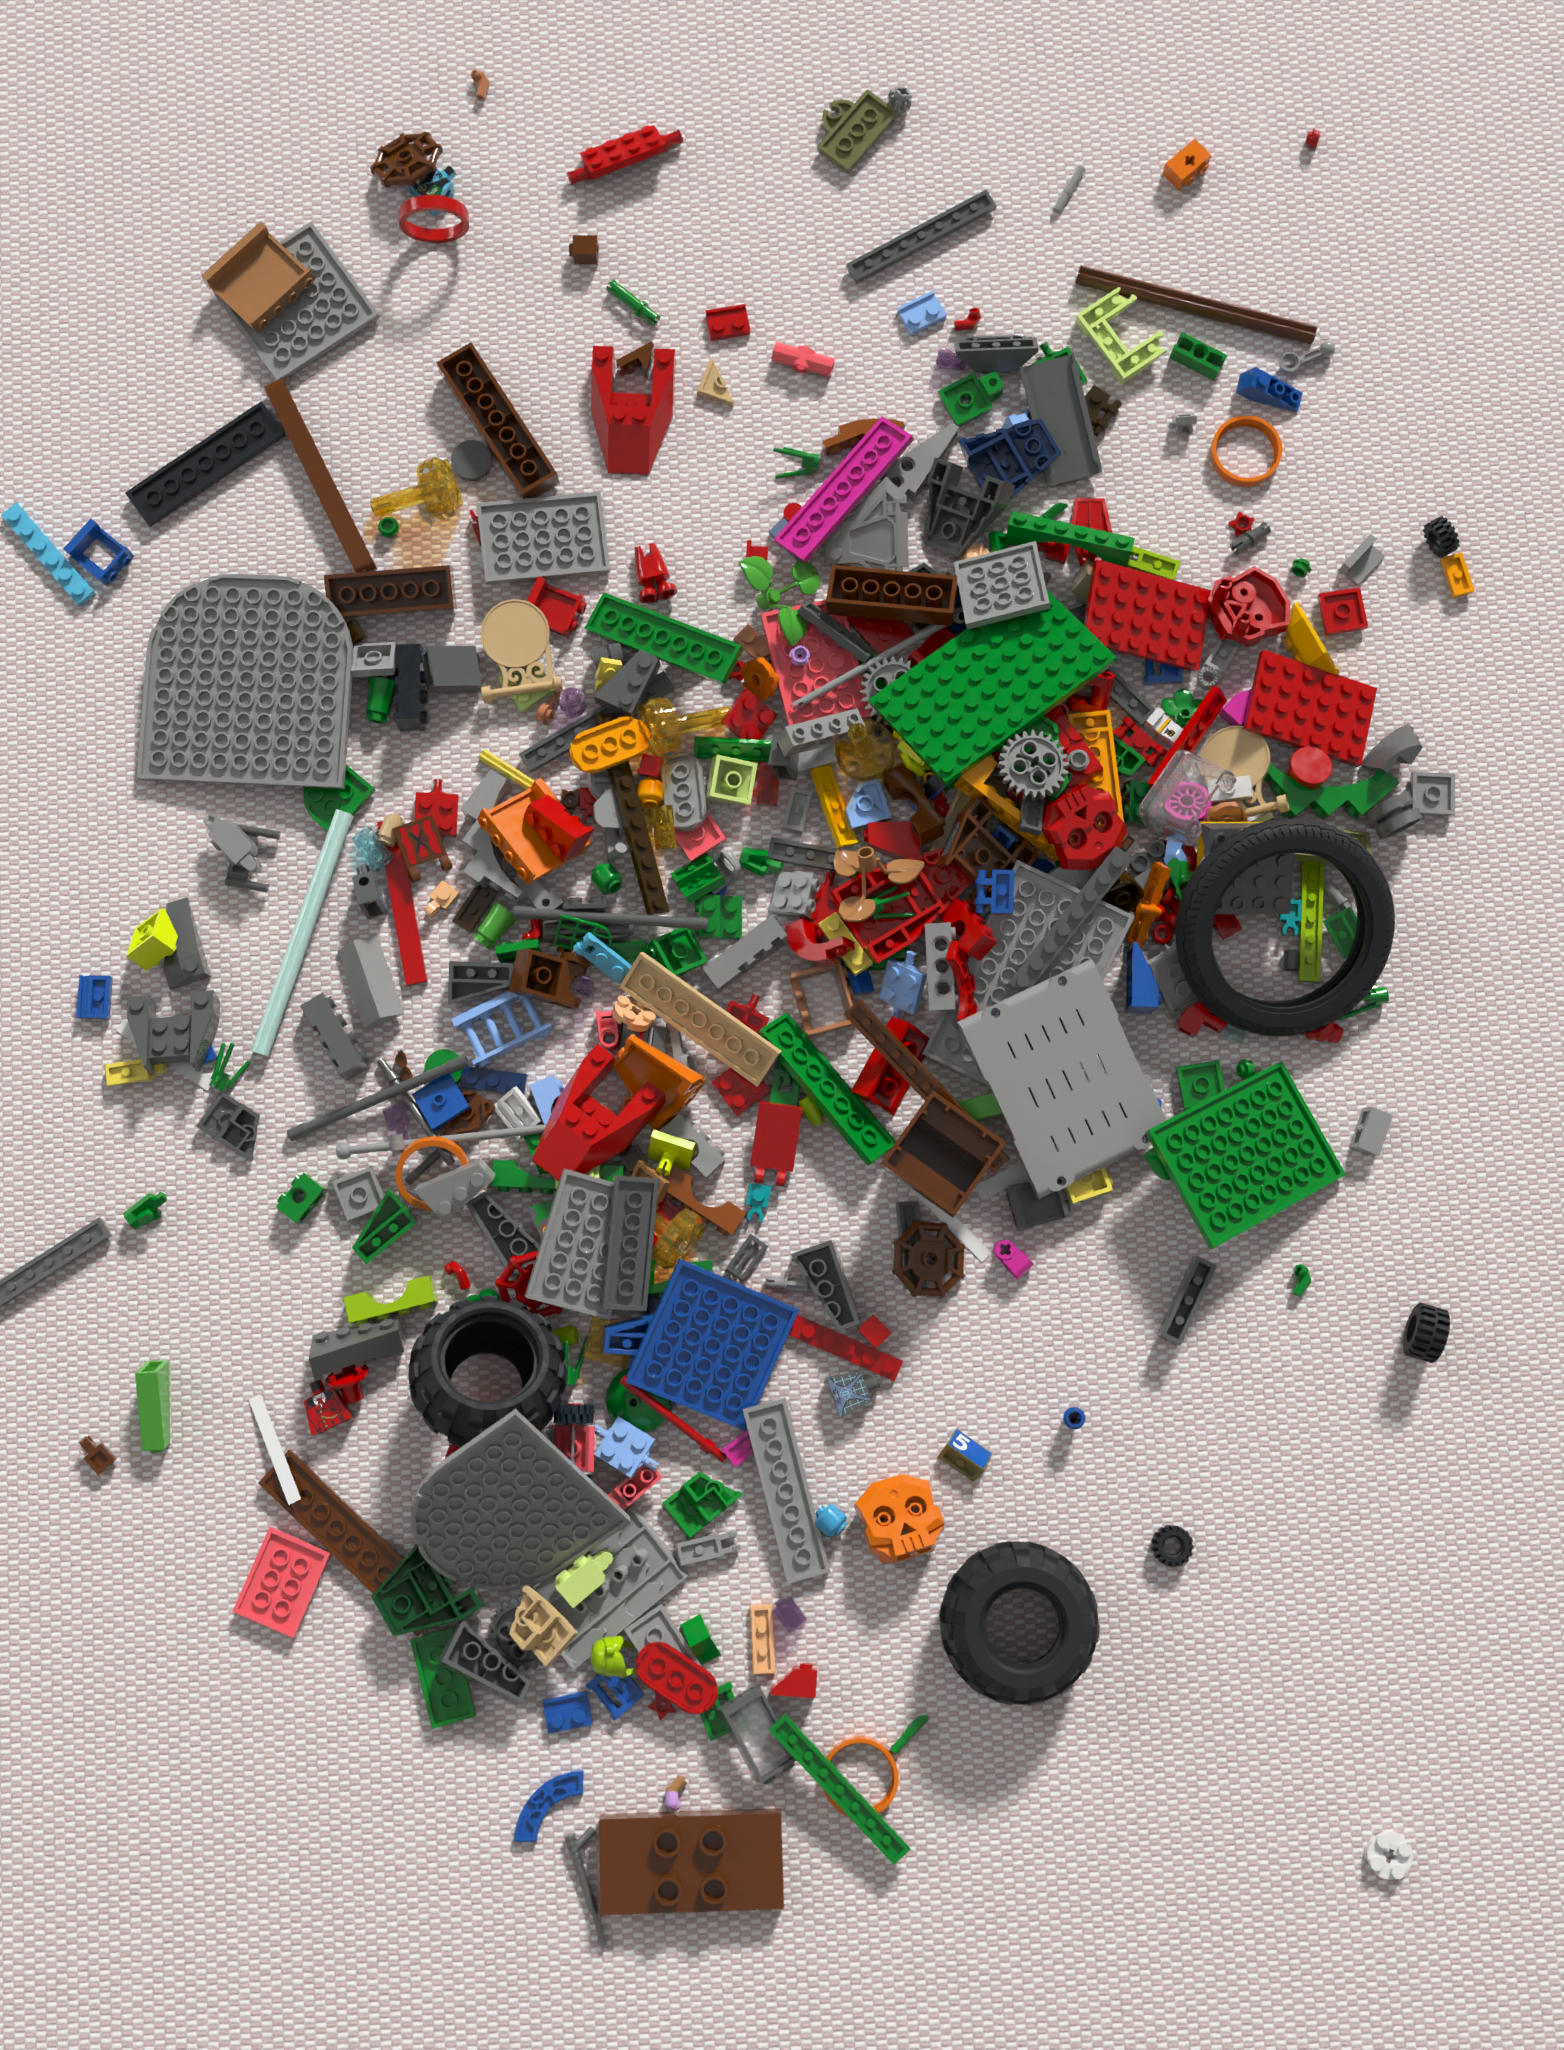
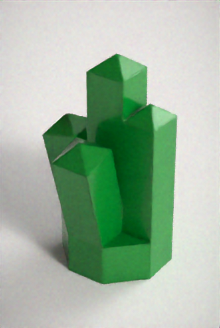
[739,847,783,877]
[123,1192,167,1230]

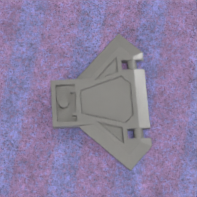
[825,477,909,571]

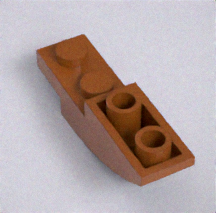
[822,418,905,456]

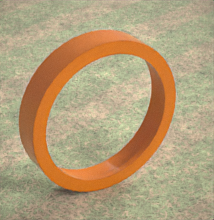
[1210,415,1282,487]
[395,1136,469,1211]
[823,1736,899,1816]

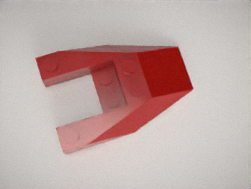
[591,346,676,475]
[532,1044,666,1181]

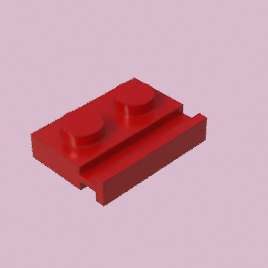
[705,304,751,341]

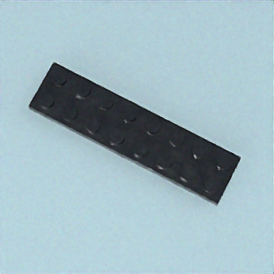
[125,401,286,527]

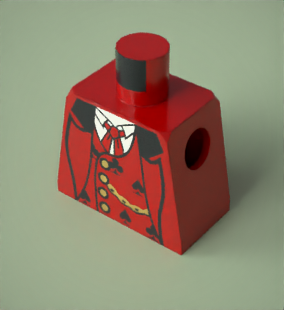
[304,1380,355,1436]

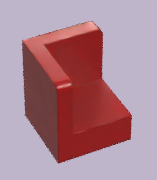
[746,540,768,560]
[637,754,664,779]
[857,1315,891,1349]

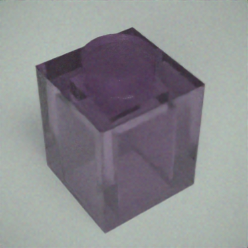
[773,1595,807,1633]

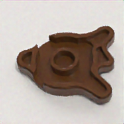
[440,1091,495,1136]

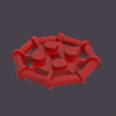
[495,1251,563,1317]

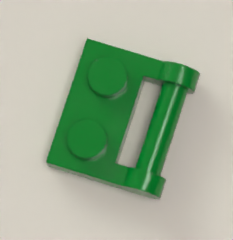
[700,1681,748,1741]

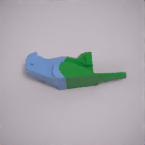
[1164,832,1194,902]

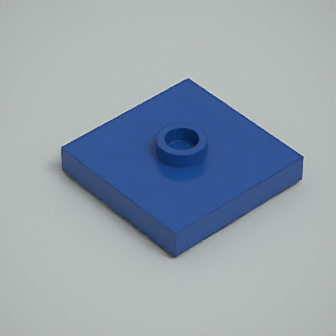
[412,1073,470,1131]

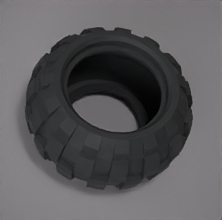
[408,1296,568,1448]
[939,1541,1100,1706]

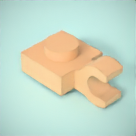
[424,880,460,918]

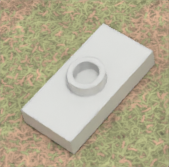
[1208,775,1253,803]

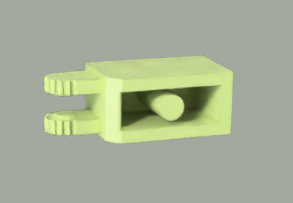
[554,1547,613,1608]

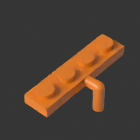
[1126,861,1171,949]

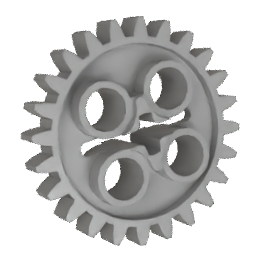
[859,656,911,725]
[997,730,1069,800]

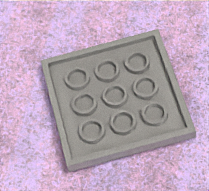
[954,541,1051,630]

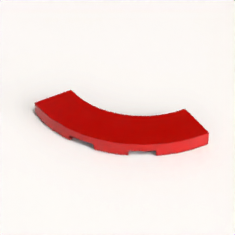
[946,941,977,1021]

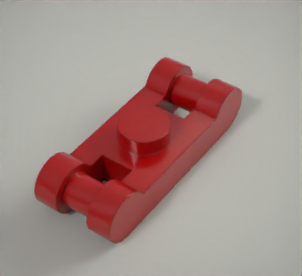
[1113,716,1167,768]

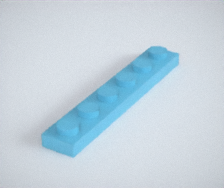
[1,502,96,607]

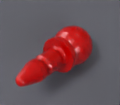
[932,791,949,818]

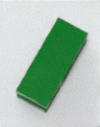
[1169,332,1227,381]

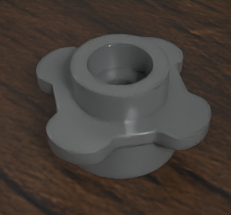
[1145,837,1166,862]

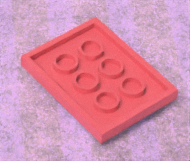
[232,1527,331,1638]

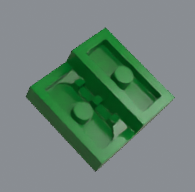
[670,853,726,904]

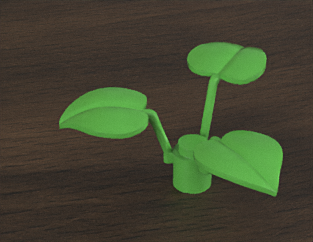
[738,556,820,647]

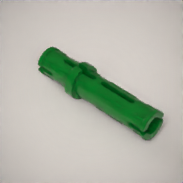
[606,279,661,327]

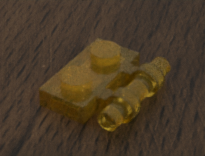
[642,805,677,851]

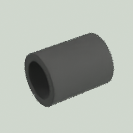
[1283,950,1299,971]

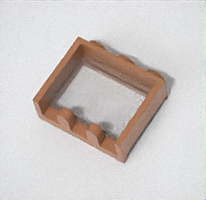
[789,961,854,1038]

